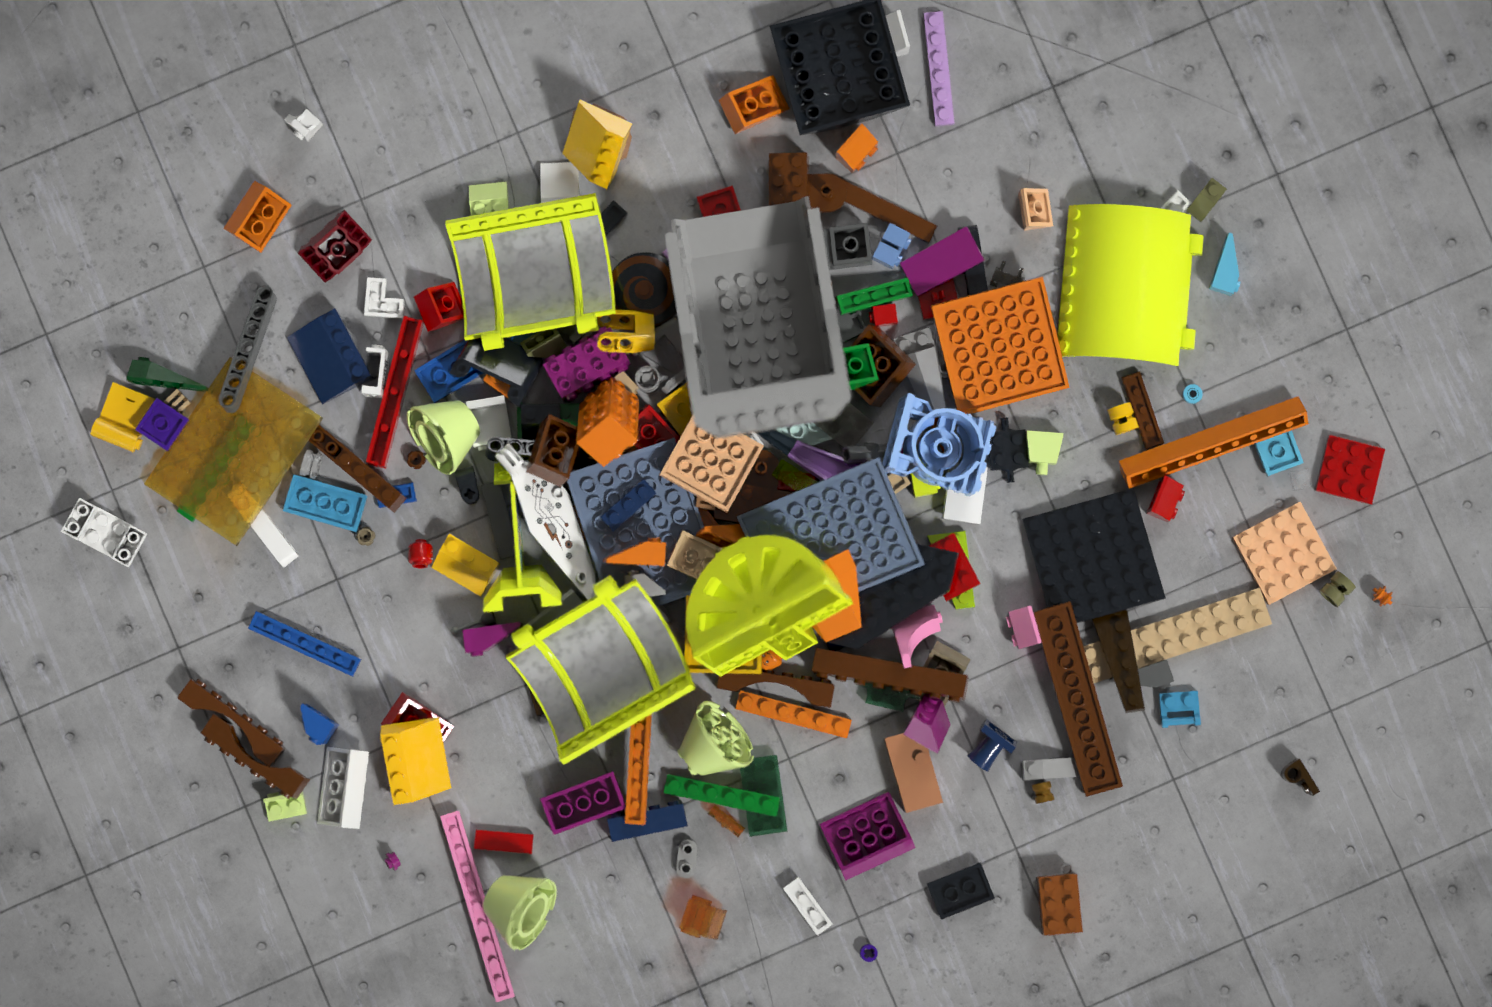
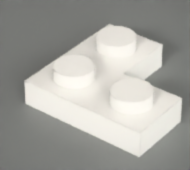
[364,277,404,319]

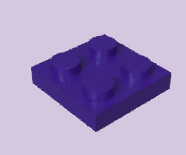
[135,398,190,451]

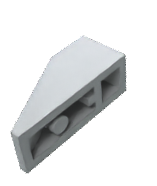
[1021,757,1079,780]

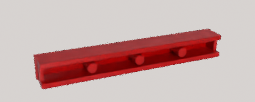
[366,316,424,469]

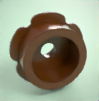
[407,450,426,469]

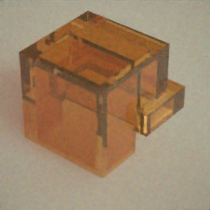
[679,895,727,940]

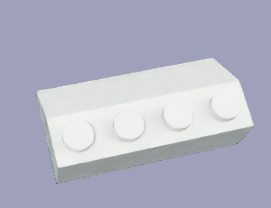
[317,747,369,829]

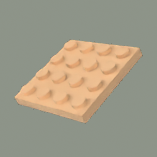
[660,415,764,513]
[1232,501,1337,605]

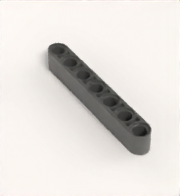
[219,285,277,413]

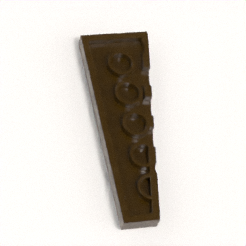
[1092,610,1145,713]

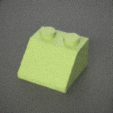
[469,182,510,216]

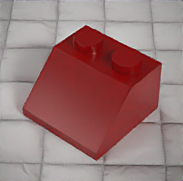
[414,282,464,332]
[1146,476,1185,522]

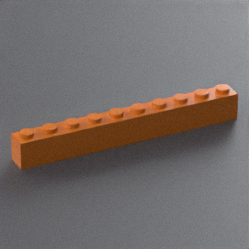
[1119,396,1309,489]

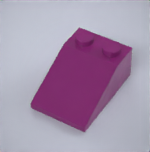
[462,622,523,657]

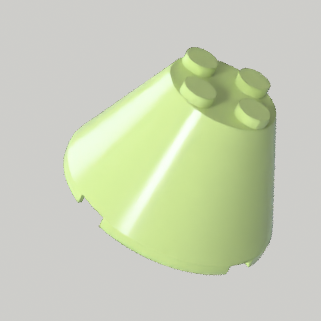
[677,701,754,775]

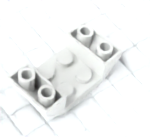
[61,498,147,568]

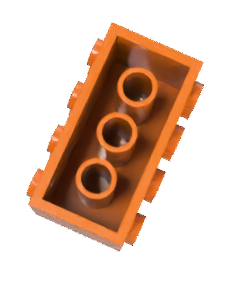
[576,377,639,467]

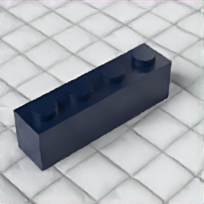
[607,800,688,842]

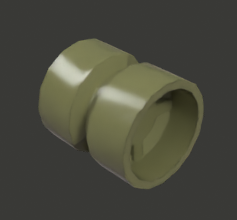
[1319,571,1356,608]

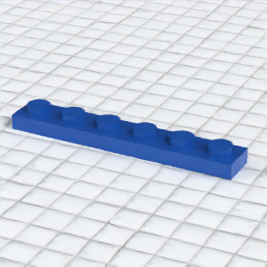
[248,611,362,677]

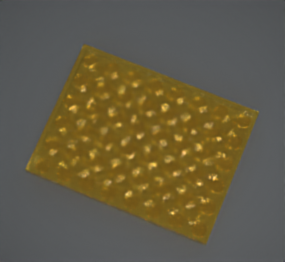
[144,357,323,546]

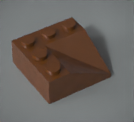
[850,325,916,407]

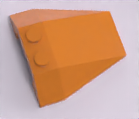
[812,549,862,642]

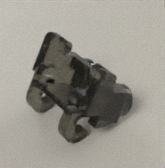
[989,261,1025,287]

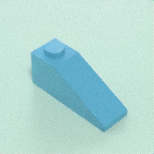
[1209,233,1241,296]

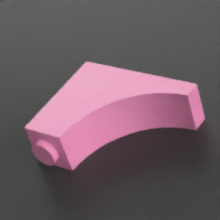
[892,605,943,668]

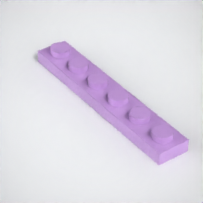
[923,11,954,126]

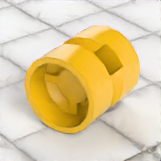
[1107,402,1139,436]

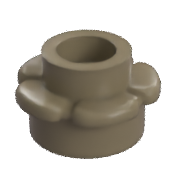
[356,527,375,546]

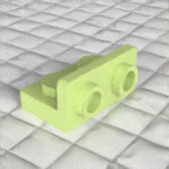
[263,791,307,822]

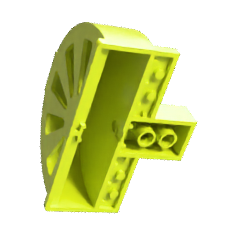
[686,535,853,677]

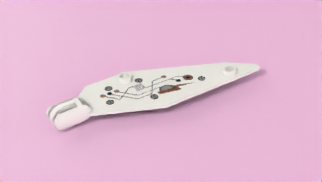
[495,443,596,600]

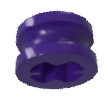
[860,944,878,962]

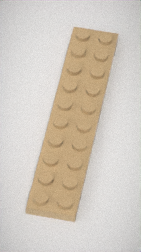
[1083,588,1272,683]

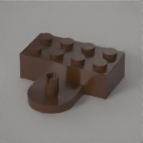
[769,152,847,213]
[714,450,793,524]

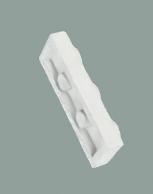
[783,877,833,936]

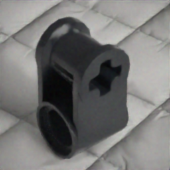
[454,466,480,505]

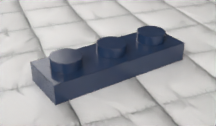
[600,479,656,532]

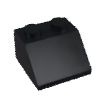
[521,404,561,441]

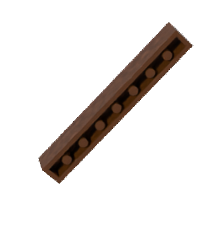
[812,648,969,703]

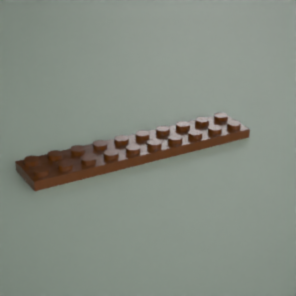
[1033,601,1123,797]

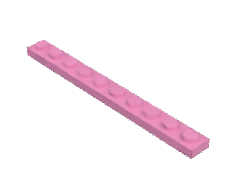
[440,811,515,1002]

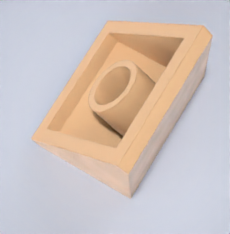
[1018,188,1053,231]

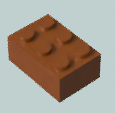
[1037,873,1083,936]

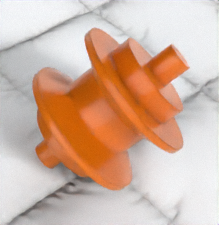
[1373,586,1393,607]

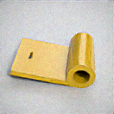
[90,382,155,453]

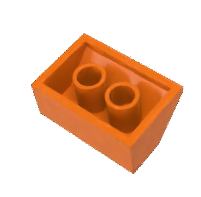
[223,181,292,253]

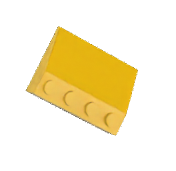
[562,100,632,189]
[380,717,451,805]

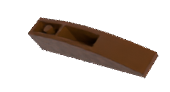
[305,423,407,513]

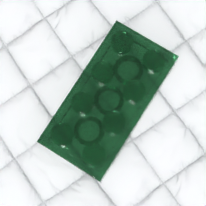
[740,755,788,837]

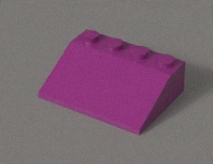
[819,792,915,881]

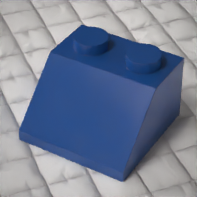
[300,703,339,745]

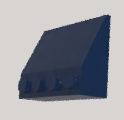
[287,308,373,405]

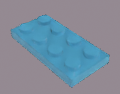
[283,474,368,532]

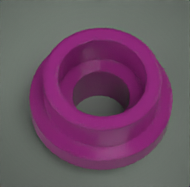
[384,852,401,871]

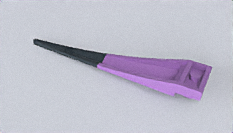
[756,430,862,481]

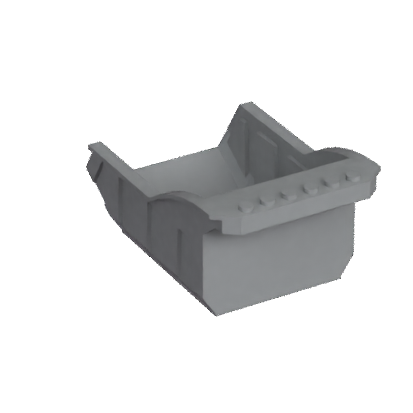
[665,196,851,439]

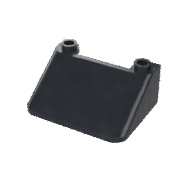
[449,338,543,409]

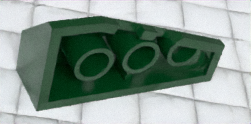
[126,357,209,392]

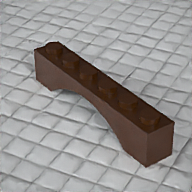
[717,670,835,708]
[177,679,286,767]
[201,714,310,799]

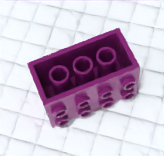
[543,327,631,403]

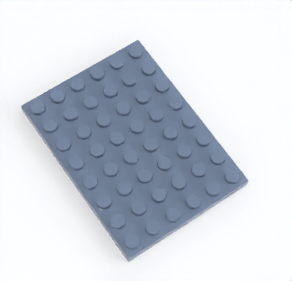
[567,438,708,606]
[737,457,925,591]

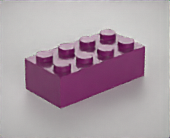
[540,771,626,835]

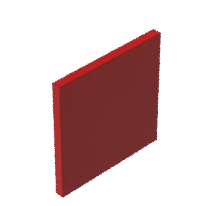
[918,278,958,320]

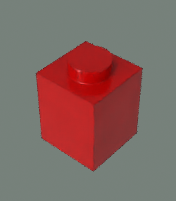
[869,303,898,327]

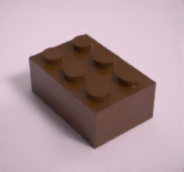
[526,414,579,487]

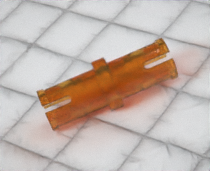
[708,804,745,838]

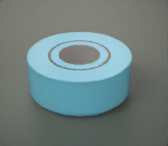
[1183,384,1203,404]

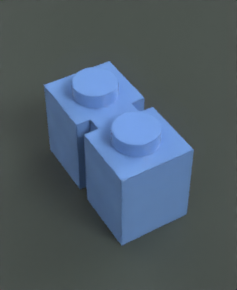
[872,223,911,269]

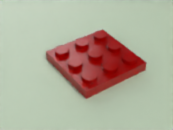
[1315,435,1385,505]

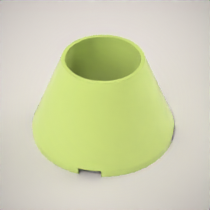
[407,400,480,475]
[483,875,557,950]

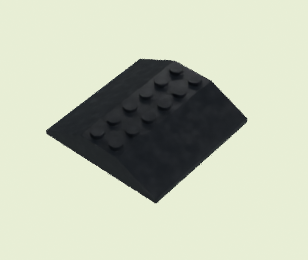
[769,0,910,136]

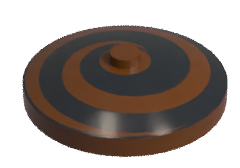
[612,252,677,328]

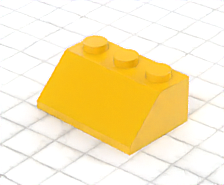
[431,533,500,597]

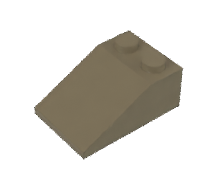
[907,641,971,707]

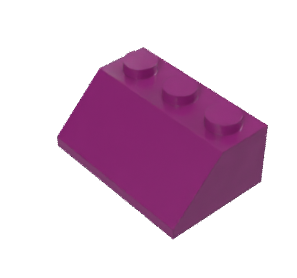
[903,694,950,753]

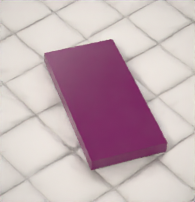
[900,226,985,297]

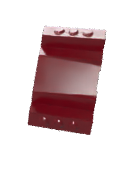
[297,210,372,283]

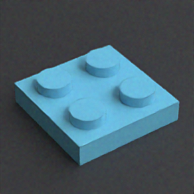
[1255,430,1304,476]

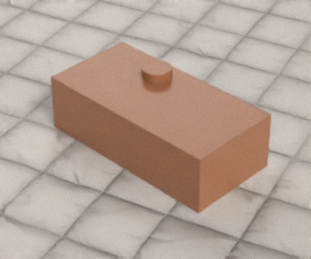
[884,733,943,813]

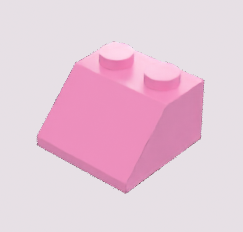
[1006,605,1042,649]

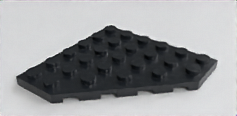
[820,543,959,649]

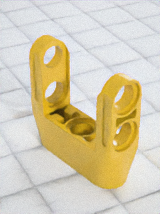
[597,310,655,353]

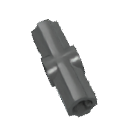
[842,442,887,464]

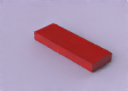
[474,829,534,854]

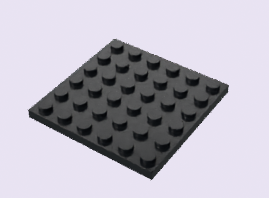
[1022,488,1166,623]

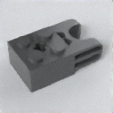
[822,223,873,270]

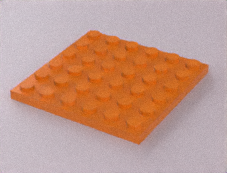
[931,276,1070,414]

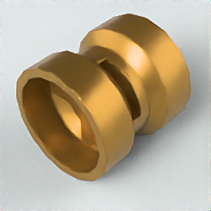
[1032,781,1055,804]

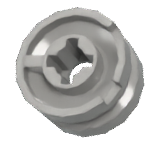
[300,450,323,479]

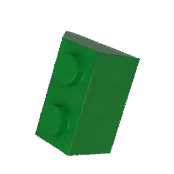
[843,343,879,390]

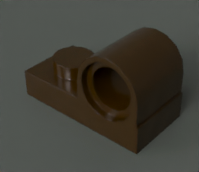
[1281,758,1320,796]

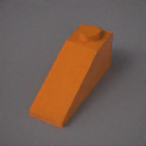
[696,524,745,548]

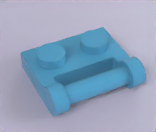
[1159,691,1201,728]

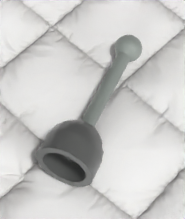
[451,611,497,635]

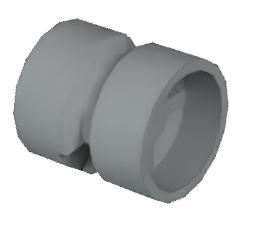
[635,366,660,393]

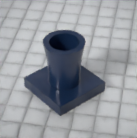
[967,719,1017,772]

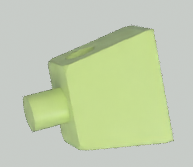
[1026,431,1064,475]

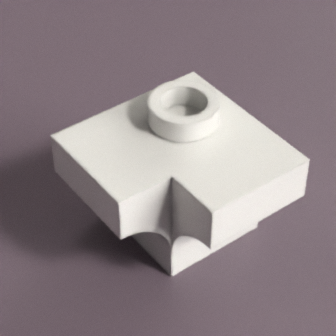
[284,109,323,141]

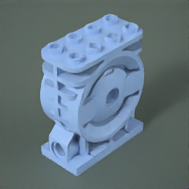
[882,393,996,497]

